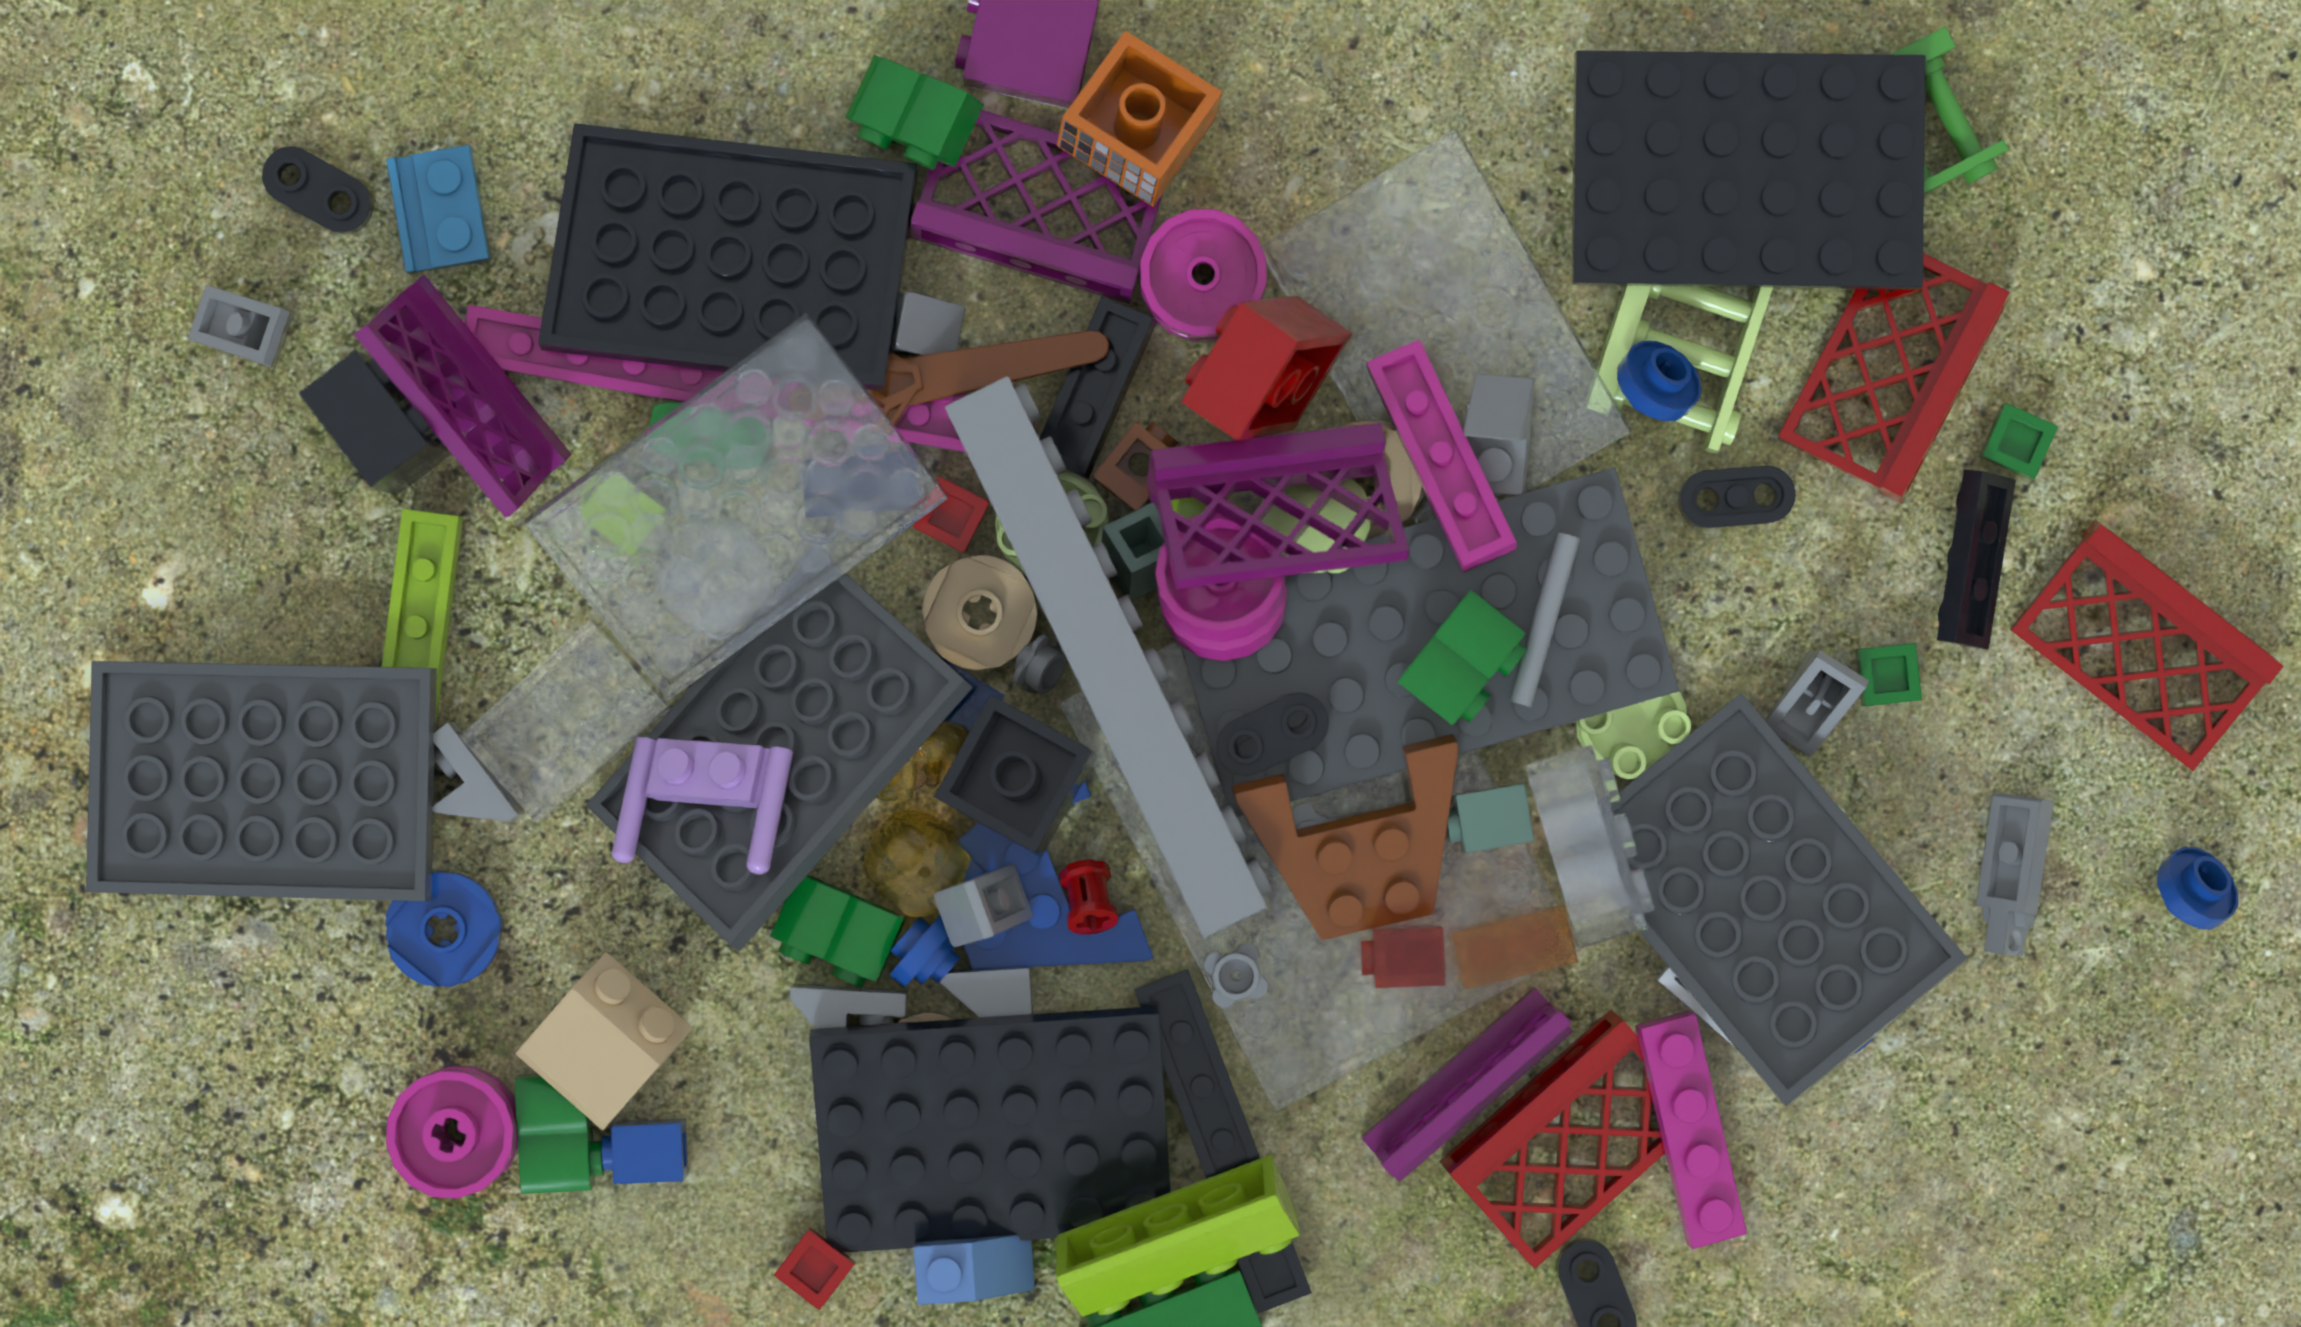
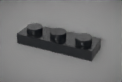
[1039,296,1158,479]
[1937,469,2016,650]

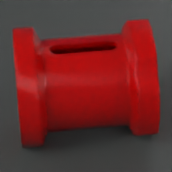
[1059,859,1119,935]

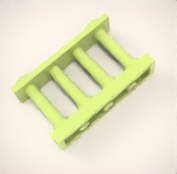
[1582,286,1773,454]

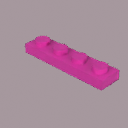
[1366,339,1517,572]
[1635,1010,1747,1249]

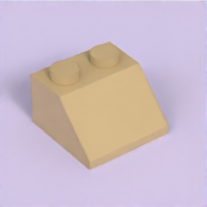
[515,952,693,1130]

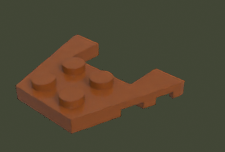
[1231,734,1459,941]

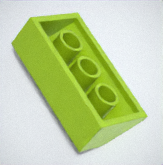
[1056,1154,1300,1317]

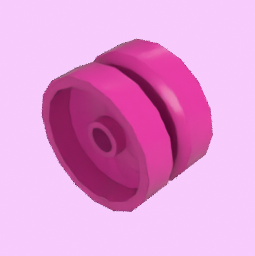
[1140,209,1267,342]
[1155,512,1288,661]
[386,1065,518,1199]

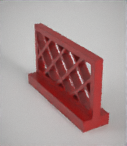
[1778,253,2010,503]
[2010,519,2284,771]
[1439,1010,1665,1269]

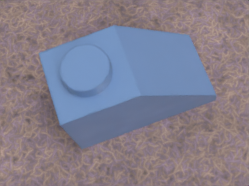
[914,1235,1035,1305]

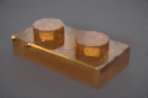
[1450,905,1578,989]

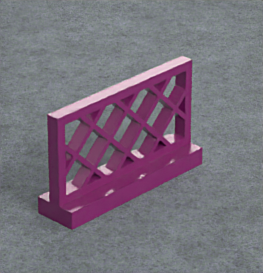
[910,110,1163,304]
[354,275,572,519]
[1147,423,1409,589]
[1361,987,1574,1182]

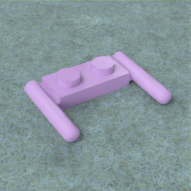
[612,737,793,874]

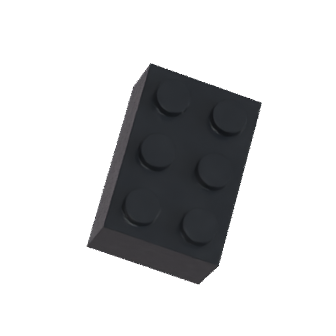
[299,350,451,496]

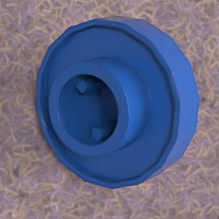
[1617,341,1701,421]
[2157,847,2238,930]
[889,915,960,988]

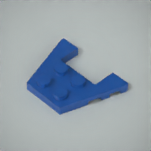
[931,780,1154,970]

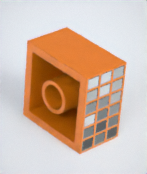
[1057,30,1222,207]

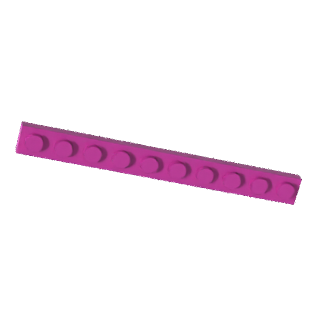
[465,305,1037,453]

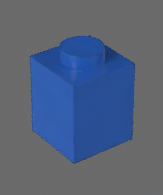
[602,1118,688,1184]

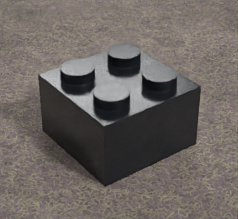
[934,694,1098,858]

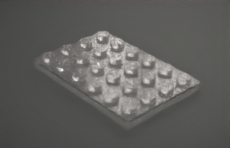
[1261,130,1632,524]
[525,313,948,701]

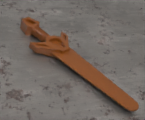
[788,330,1109,437]

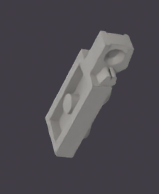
[1976,792,2054,957]

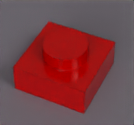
[913,476,990,554]
[774,1227,856,1310]

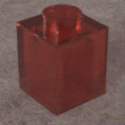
[1360,925,1445,988]

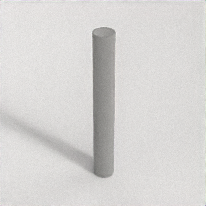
[1509,532,1580,707]

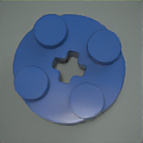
[385,871,504,987]

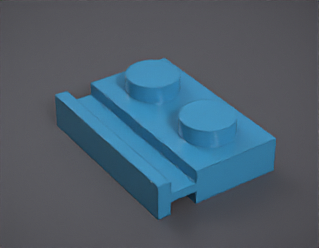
[386,145,491,274]

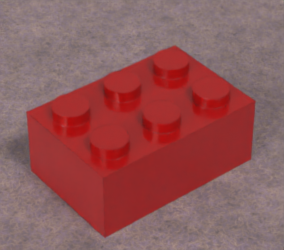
[1181,296,1353,441]

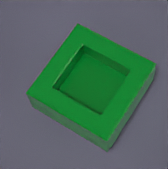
[1979,403,2058,480]
[1855,643,1922,706]

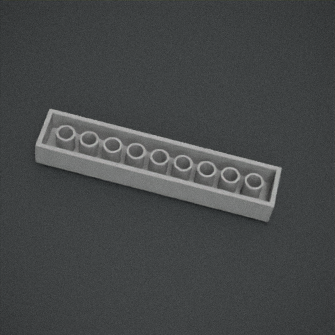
[945,376,1272,938]

